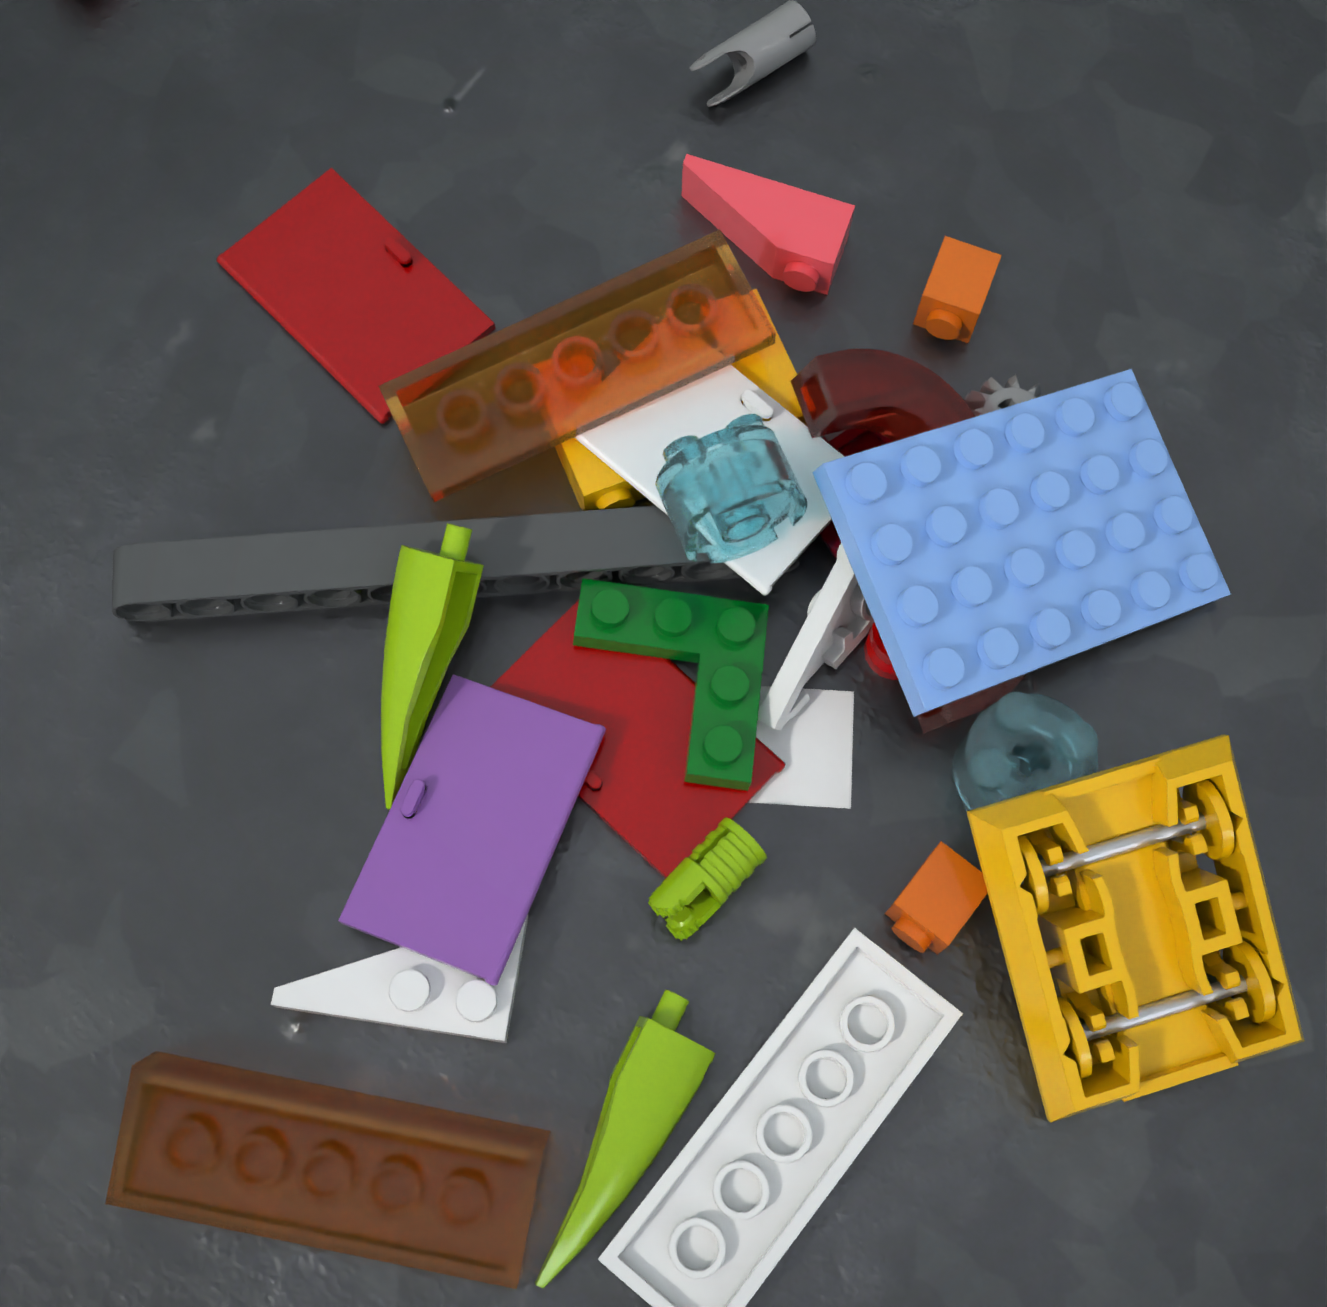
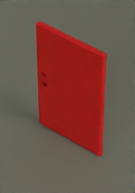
[217,168,496,424]
[490,600,786,878]

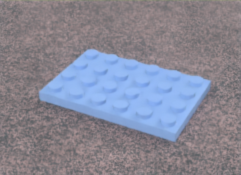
[812,369,1231,717]

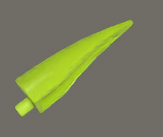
[381,523,484,810]
[535,989,716,1288]

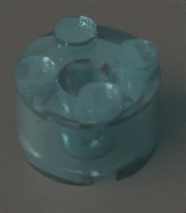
[655,414,807,563]
[952,692,1098,811]

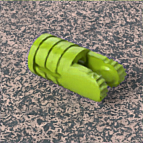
[648,817,767,941]

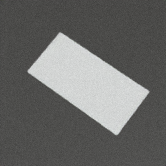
[749,686,854,809]

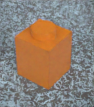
[913,236,1002,344]
[885,841,988,955]

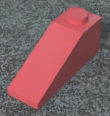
[681,154,855,295]

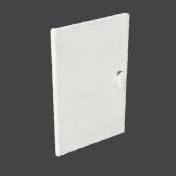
[562,316,845,596]

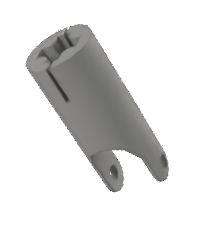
[689,0,816,107]

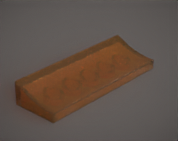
[379,229,776,502]
[105,1051,551,1289]

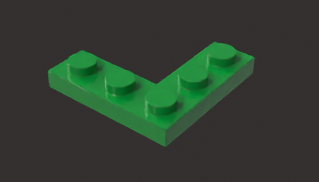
[573,578,769,791]

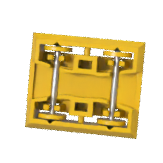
[966,734,1305,1122]

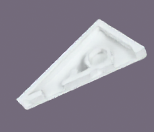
[758,543,874,731]
[271,915,529,1043]

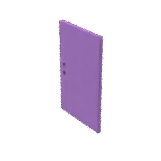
[338,674,606,986]

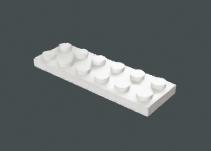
[598,928,963,1307]

